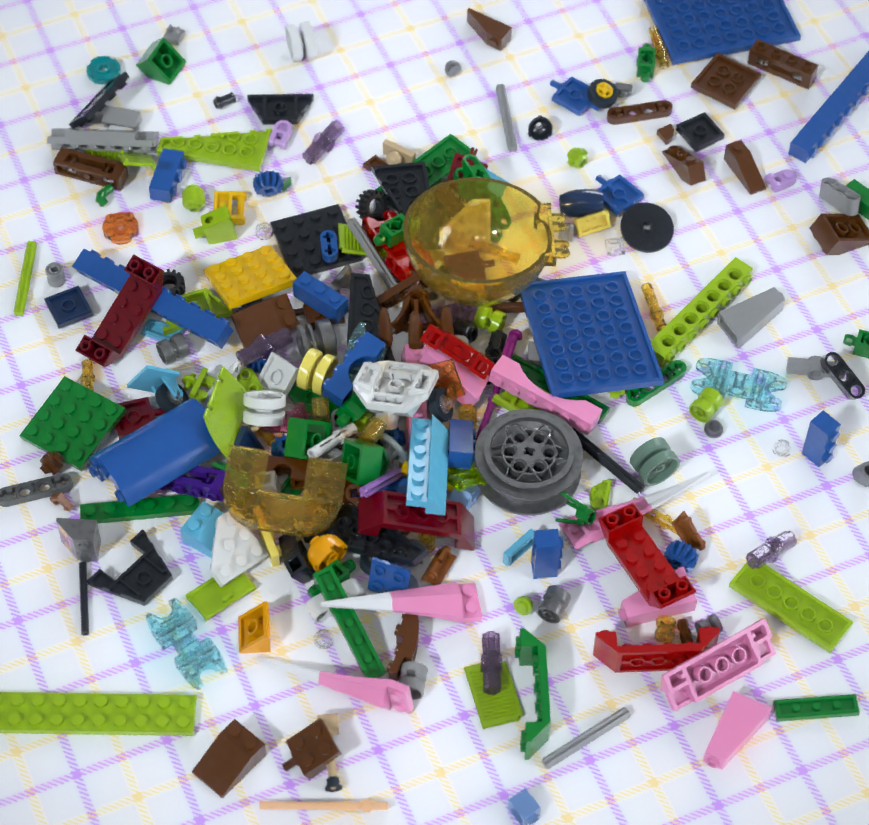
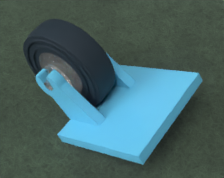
[127,365,189,412]

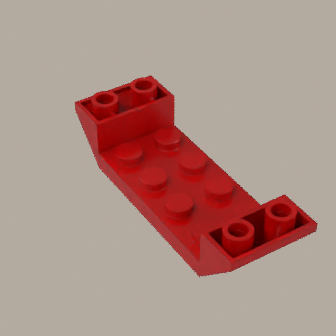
[598,503,696,609]
[593,626,720,673]

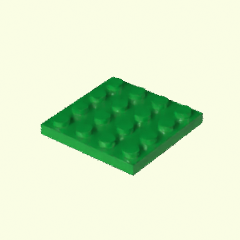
[19,376,127,472]

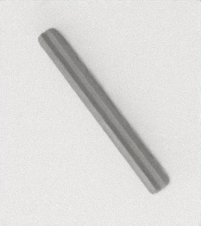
[496,83,517,152]
[347,217,398,289]
[542,707,631,769]

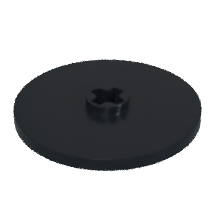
[620,202,674,253]

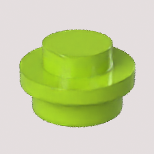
[513,596,533,616]

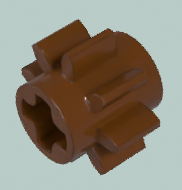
[39,451,64,475]

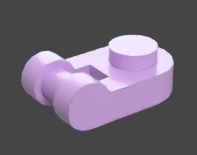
[268,120,292,150]
[764,169,797,193]

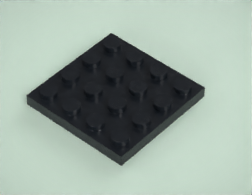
[270,204,362,278]

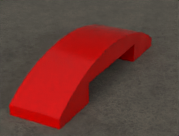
[420,324,495,380]

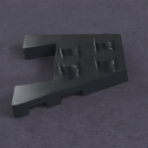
[87,529,173,606]

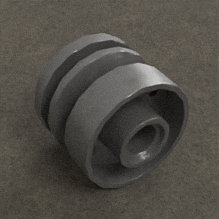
[296,318,337,358]

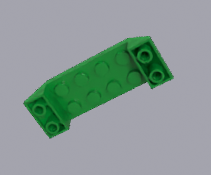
[515,628,551,760]

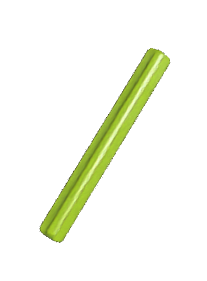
[13,240,37,316]

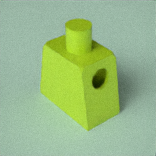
[192,205,238,245]

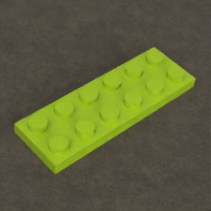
[729,556,854,654]

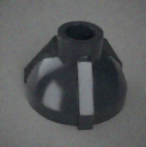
[527,115,553,141]

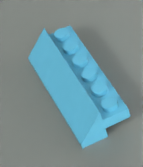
[406,414,449,515]

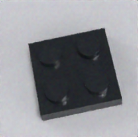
[676,112,725,152]

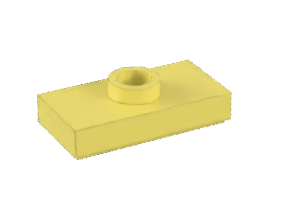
[573,209,612,237]

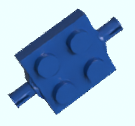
[549,76,601,116]
[595,174,645,217]

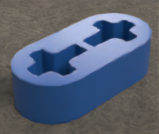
[320,230,338,263]

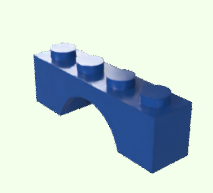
[322,332,386,407]

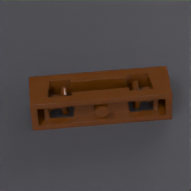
[747,39,819,90]
[53,147,129,191]

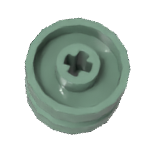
[629,437,680,486]

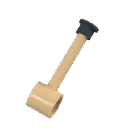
[317,713,342,792]

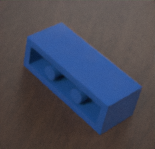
[149,148,187,203]
[293,271,349,324]
[802,410,841,467]
[448,418,476,470]
[531,529,564,579]

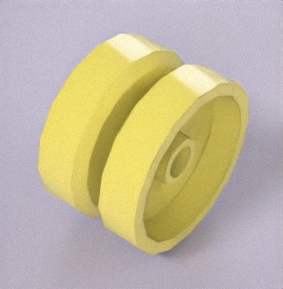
[297,348,339,397]

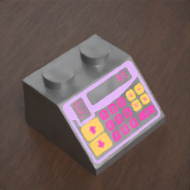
[56,517,101,562]

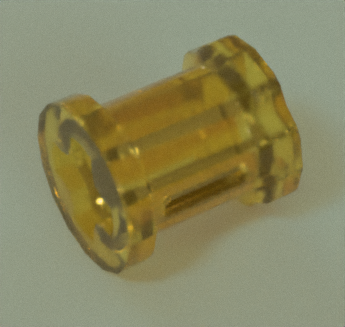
[418,533,436,553]

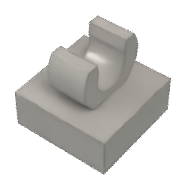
[163,24,186,46]

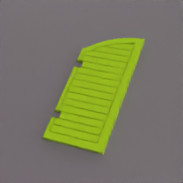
[203,366,248,458]

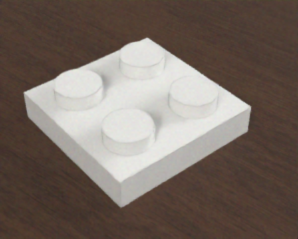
[258,352,299,397]

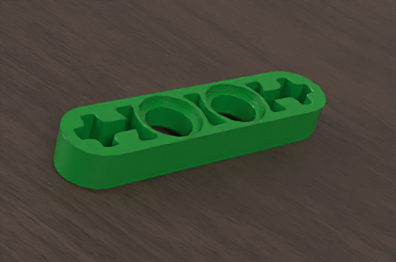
[626,360,687,407]

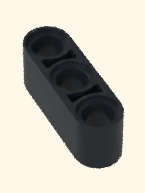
[820,352,865,400]

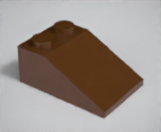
[809,214,869,255]
[231,293,300,350]
[192,718,267,799]

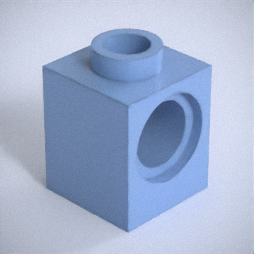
[507,788,541,825]

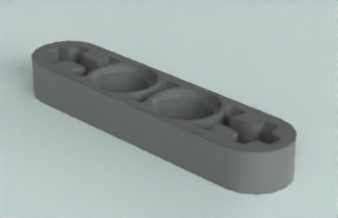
[0,473,73,507]

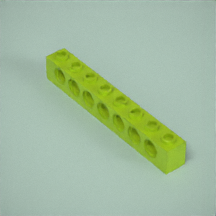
[650,257,753,368]

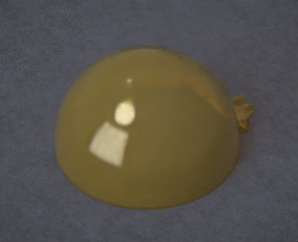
[403,177,571,307]

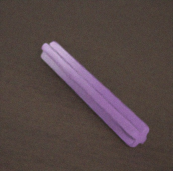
[359,468,404,498]

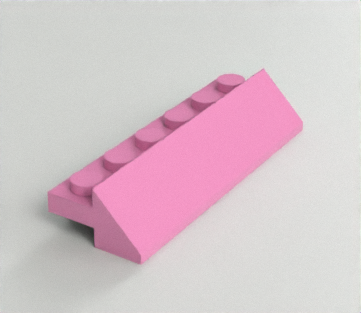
[660,618,776,711]

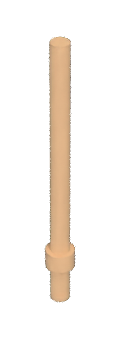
[259,799,389,812]

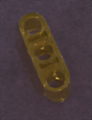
[356,416,387,443]

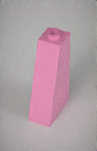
[418,344,490,411]
[618,567,697,628]
[703,691,772,770]

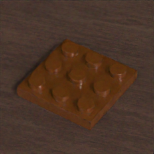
[691,52,762,110]

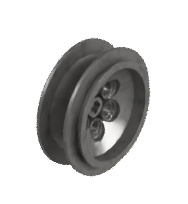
[474,409,583,516]

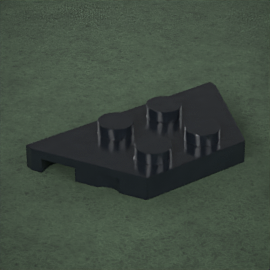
[247,93,314,125]

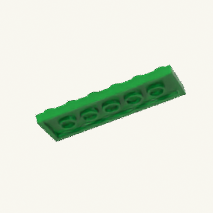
[375,133,474,210]

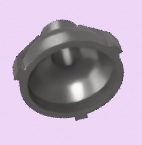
[331,264,353,290]

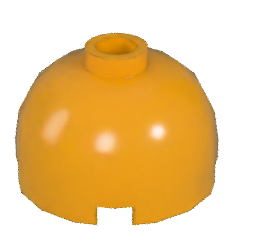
[307,534,348,572]

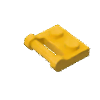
[213,191,247,226]

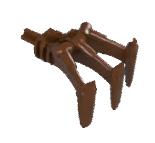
[378,282,455,349]

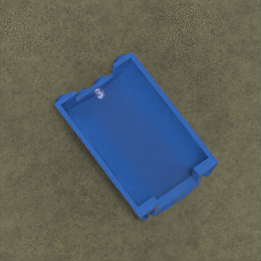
[88,398,221,507]

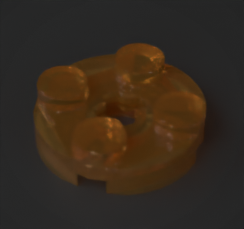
[102,212,139,245]

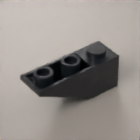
[278,526,316,584]

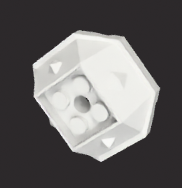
[353,361,439,417]

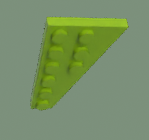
[156,128,272,172]

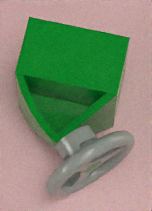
[339,433,408,485]

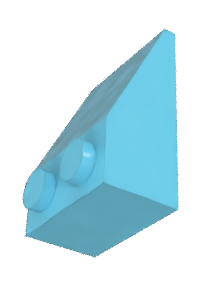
[180,501,224,559]

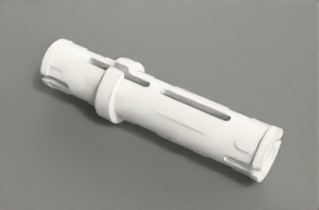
[307,423,358,460]

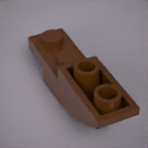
[387,613,419,682]

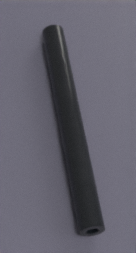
[79,562,89,636]

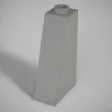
[717,287,785,349]

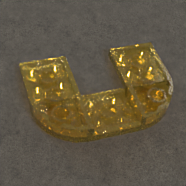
[223,445,348,537]

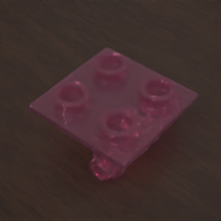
[262,402,312,434]

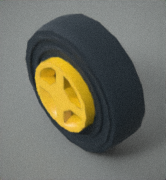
[587,78,618,109]

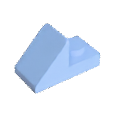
[449,480,482,510]

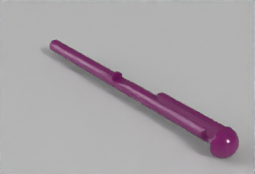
[475,329,523,442]

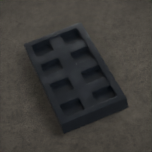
[69,71,130,128]

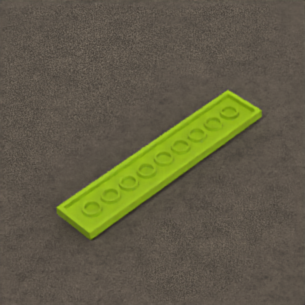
[0,692,197,736]

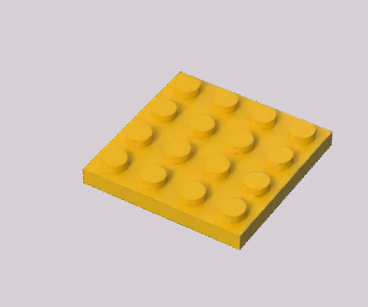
[203,245,297,310]

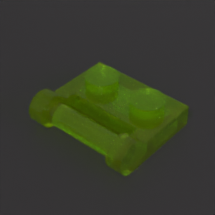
[447,465,488,492]

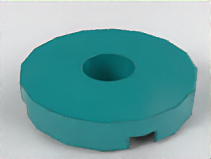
[86,56,121,85]

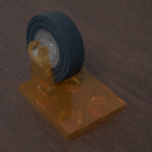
[427,359,465,423]

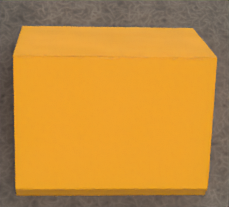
[238,601,271,654]

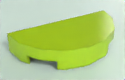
[589,480,612,510]

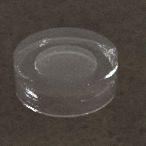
[255,222,273,240]

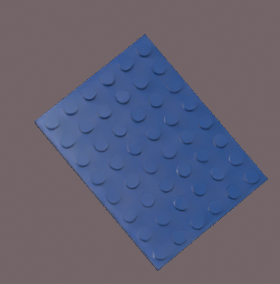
[644,0,801,65]
[518,271,664,398]

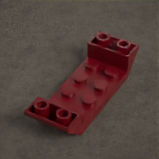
[75,254,164,368]
[358,490,475,551]

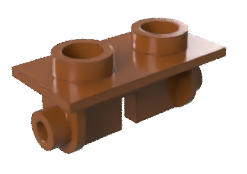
[671,510,706,551]
[421,545,457,585]

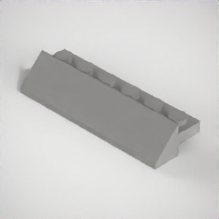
[47,128,159,153]

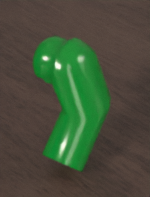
[95,184,114,207]

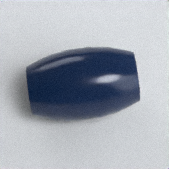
[559,189,604,218]

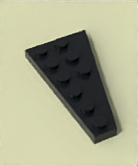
[372,161,441,251]
[346,273,396,380]
[303,502,429,567]

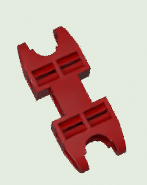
[362,210,433,281]

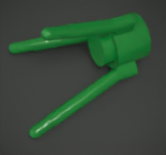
[555,491,596,527]

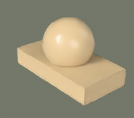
[382,139,416,165]

